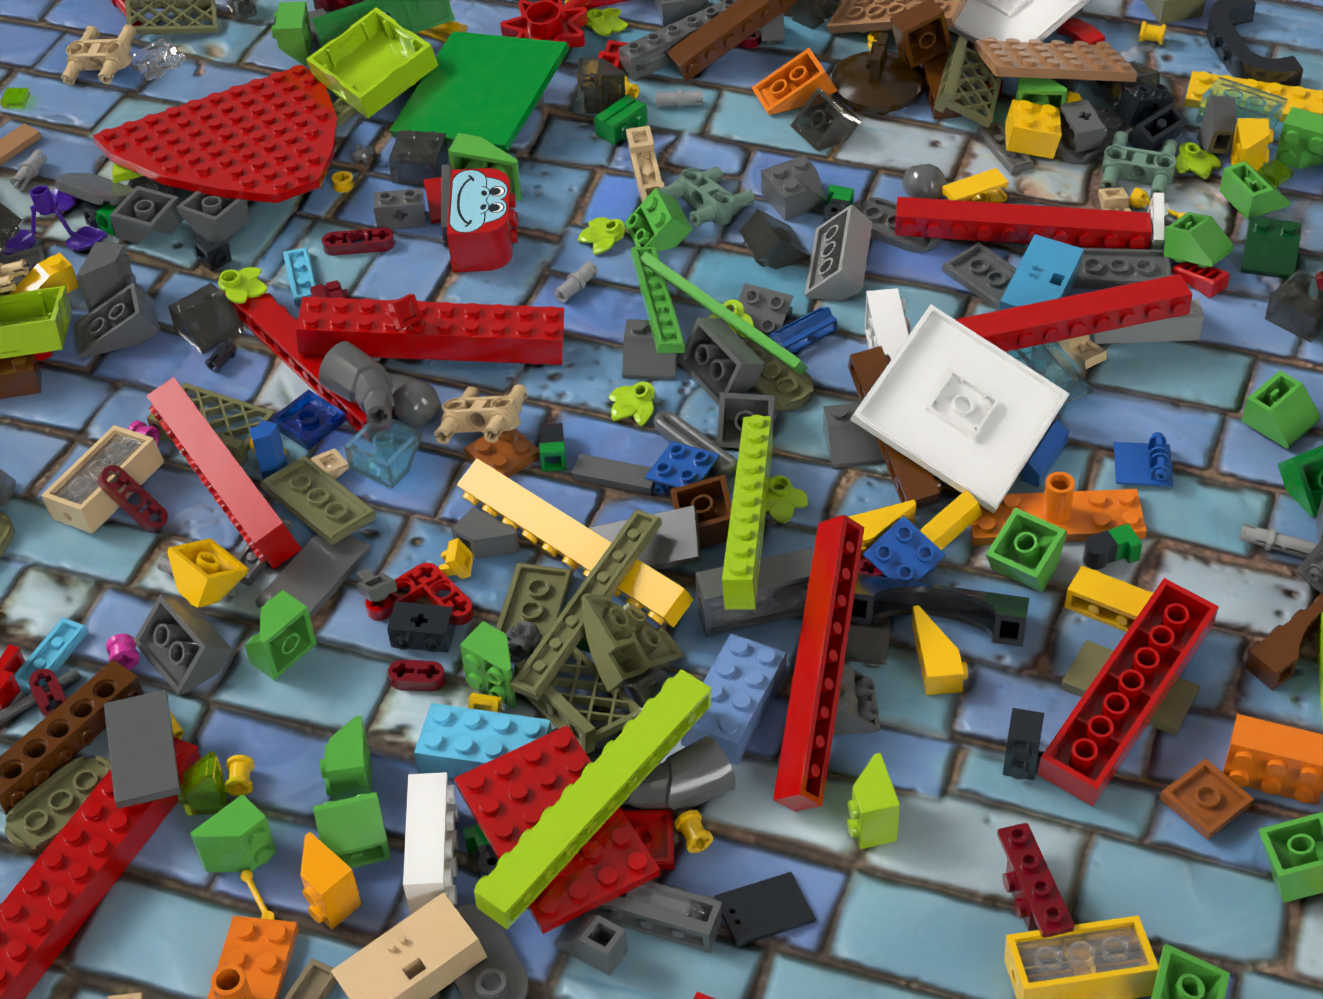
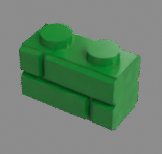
[594,95,648,145]

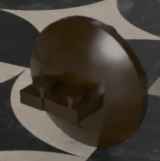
[832,32,925,115]

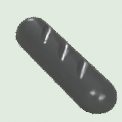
[653,411,738,479]

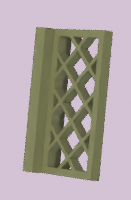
[125,0,218,35]
[934,36,1002,128]
[147,382,276,467]
[514,647,642,754]

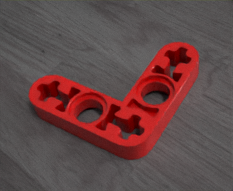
[365,563,474,625]

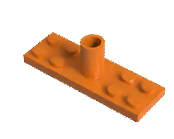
[970,472,1147,545]
[207,916,299,999]

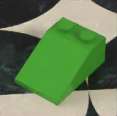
[448,133,522,201]

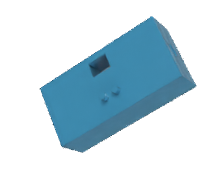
[999,235,1084,310]

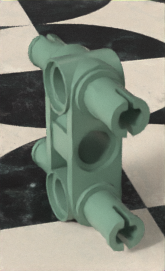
[1101,131,1177,198]
[659,166,755,227]

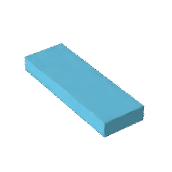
[283,247,316,307]
[14,617,89,694]

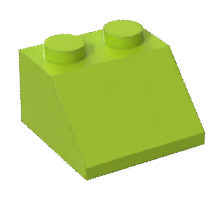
[847,753,900,849]

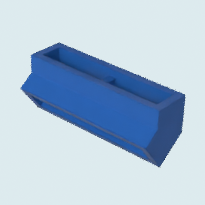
[769,307,837,354]
[1021,419,1069,487]
[249,420,288,480]

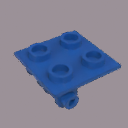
[1113,432,1173,487]
[645,441,720,495]
[863,516,946,582]

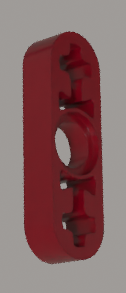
[322,228,395,256]
[98,465,168,532]

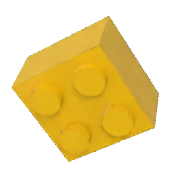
[1005,99,1061,159]

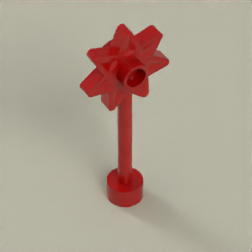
[500,0,593,47]

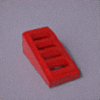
[1171,262,1230,299]

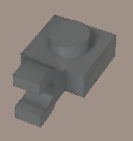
[356,568,397,602]

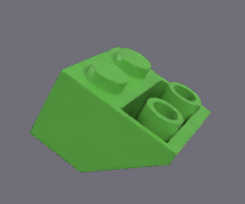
[1219,161,1291,220]
[624,188,692,252]
[1164,212,1234,268]
[1242,371,1321,449]
[460,621,517,709]
[313,792,391,868]

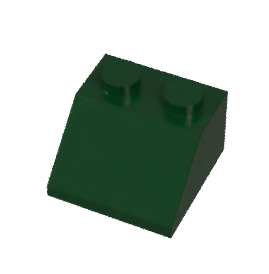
[1241,216,1302,280]

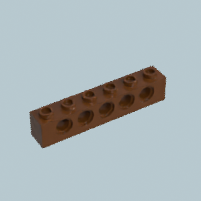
[0,660,144,815]

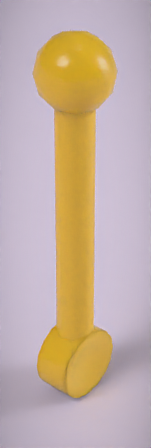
[240,870,275,920]

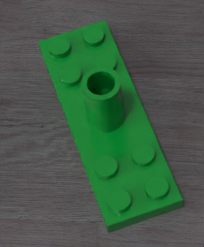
[312,0,455,47]

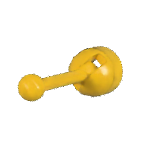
[1129,187,1186,219]

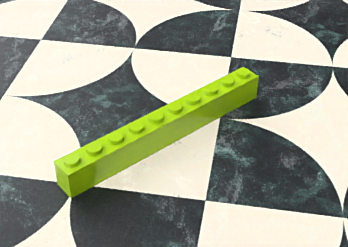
[722,415,773,610]
[474,669,712,930]

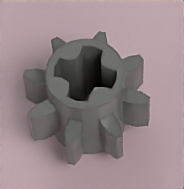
[506,621,542,659]

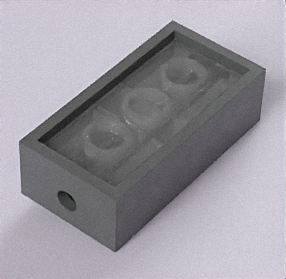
[695,548,813,637]

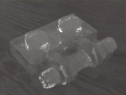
[129,38,186,81]

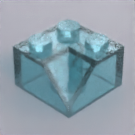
[344,418,422,489]

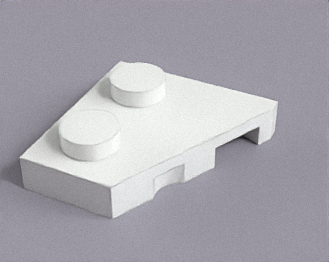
[1147,193,1169,250]

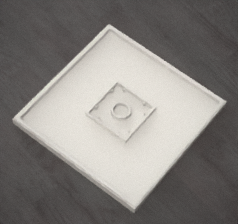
[948,0,1090,44]
[850,304,1070,514]

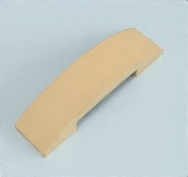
[626,126,665,203]

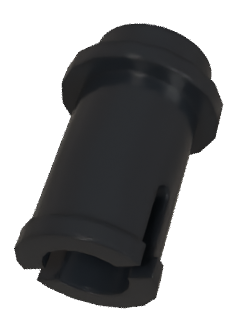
[205,340,237,373]

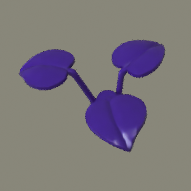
[0,185,107,255]

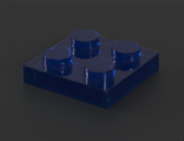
[269,389,347,450]

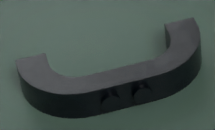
[1207,0,1303,87]

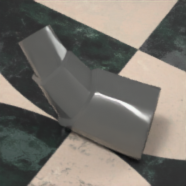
[319,341,395,427]
[623,736,736,812]

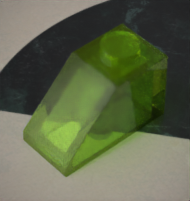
[177,751,227,816]

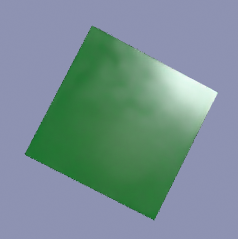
[389,31,570,151]

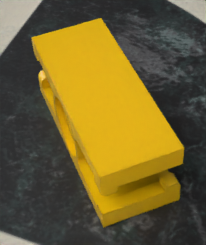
[942,168,1009,203]

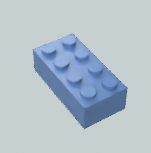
[681,634,786,765]

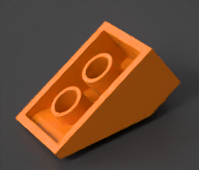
[751,48,837,115]

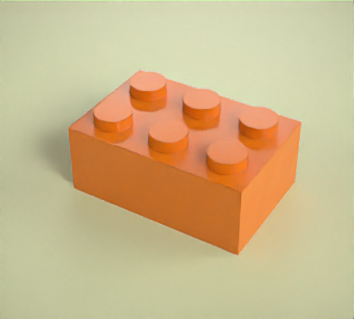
[1223,714,1323,805]

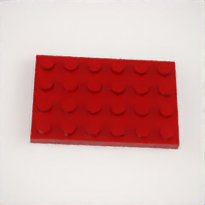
[454,725,660,934]

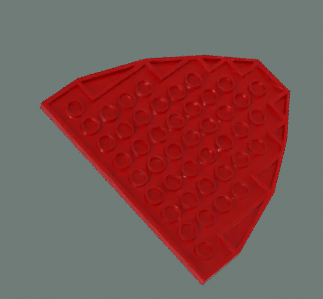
[92,65,338,203]

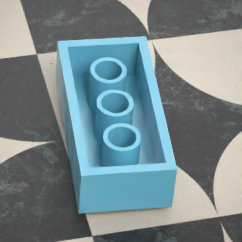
[414,703,552,780]

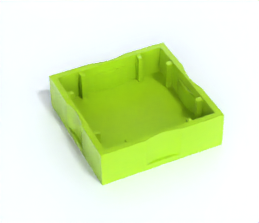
[306,7,439,118]
[0,285,72,359]

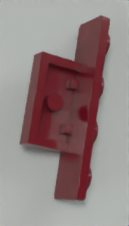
[997,823,1074,938]

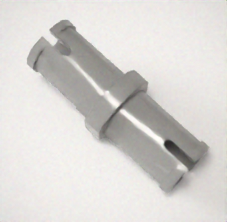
[656,89,703,108]
[10,149,47,191]
[554,261,598,303]

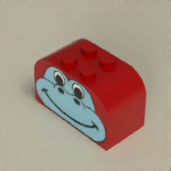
[447,168,518,273]

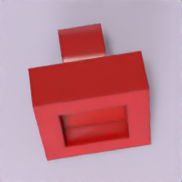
[387,294,423,329]

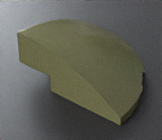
[581,595,685,692]

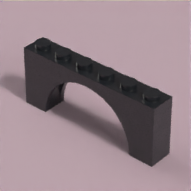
[850,574,1029,647]

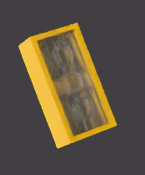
[1004,915,1159,999]

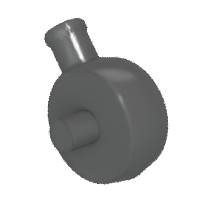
[351,144,375,166]

